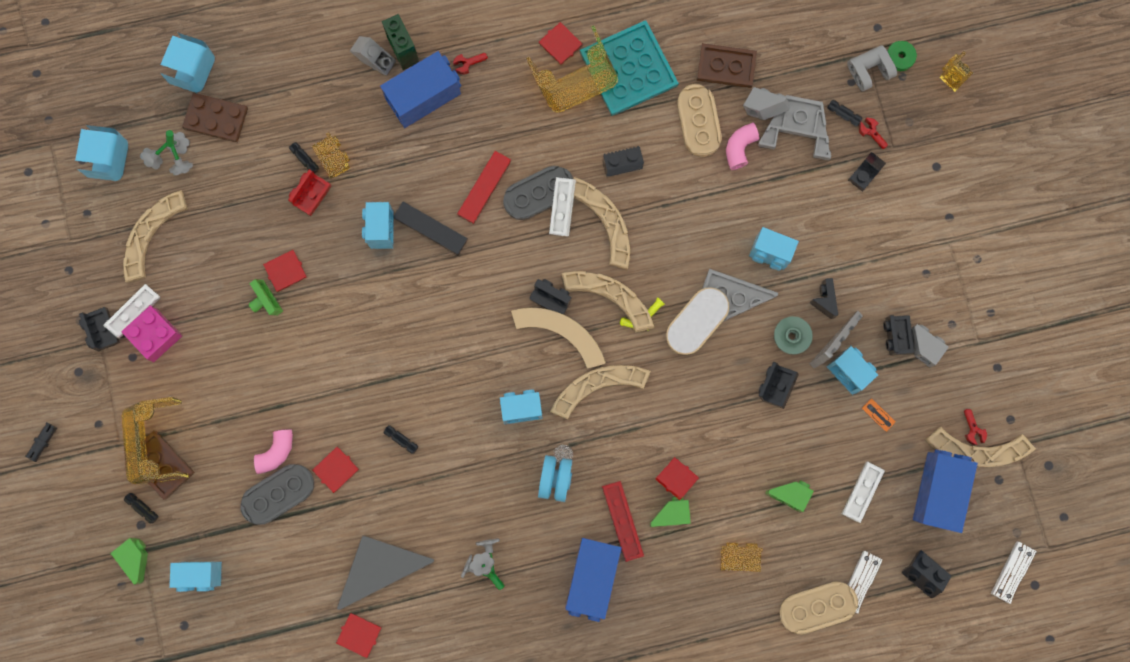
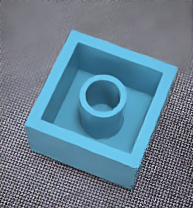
[362,202,394,249]
[749,227,799,271]
[826,346,878,395]
[500,390,543,424]
[169,562,222,592]

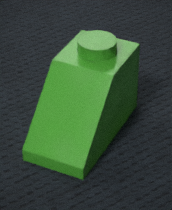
[765,480,814,512]
[650,497,691,527]
[110,538,148,585]

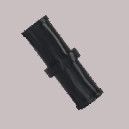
[25,422,58,462]

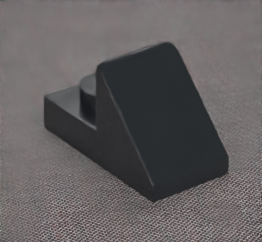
[848,152,886,192]
[810,278,838,319]

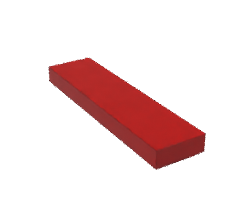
[457,151,511,224]
[602,481,644,562]

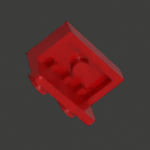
[288,169,332,217]

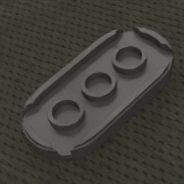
[503,166,573,220]
[240,464,314,525]

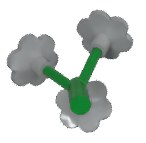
[140,130,193,175]
[461,538,505,590]

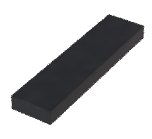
[393,202,468,255]

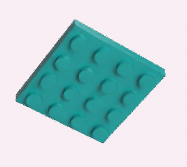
[580,20,679,116]

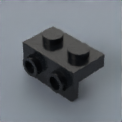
[530,279,572,314]
[79,307,120,351]
[883,315,915,356]
[758,362,799,409]
[902,550,951,598]

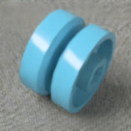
[538,455,573,502]

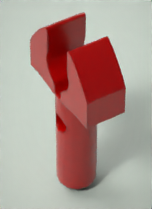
[453,53,488,75]
[859,118,888,149]
[964,409,987,446]

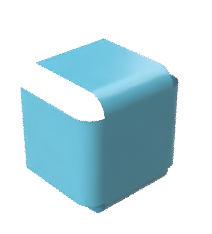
[160,32,215,93]
[75,125,128,181]

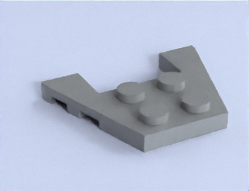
[758,95,831,160]

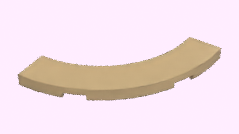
[573,177,630,270]
[123,190,188,283]
[562,271,654,333]
[511,308,606,369]
[550,365,651,420]
[925,427,1036,467]

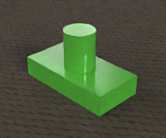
[249,279,283,316]

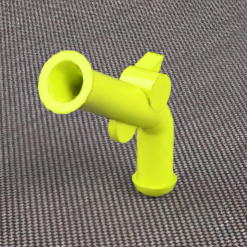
[620,297,665,331]

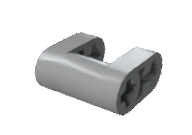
[847,45,897,92]

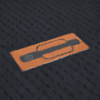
[862,398,896,432]

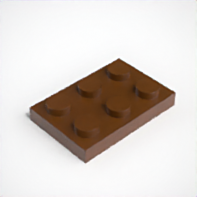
[697,43,757,88]
[182,93,248,143]
[124,430,195,500]

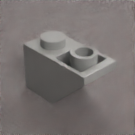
[350,36,396,76]
[743,87,790,120]
[911,324,949,368]

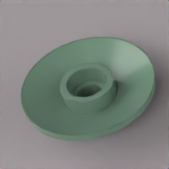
[774,316,813,355]

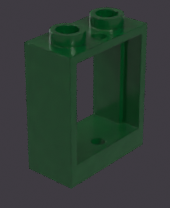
[381,14,419,70]

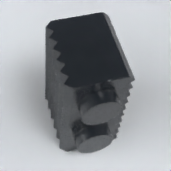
[602,146,644,177]

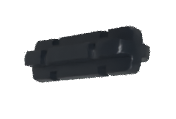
[827,100,862,126]
[289,142,319,174]
[383,425,418,454]
[124,493,158,524]

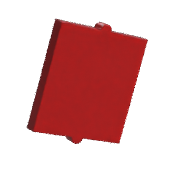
[539,22,583,65]
[263,250,307,292]
[312,446,359,493]
[655,457,699,500]
[336,613,382,658]

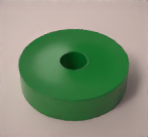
[887,41,917,71]

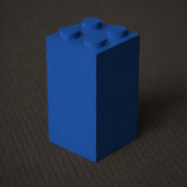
[380,51,462,129]
[913,449,978,533]
[565,538,622,622]

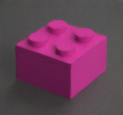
[121,305,182,362]

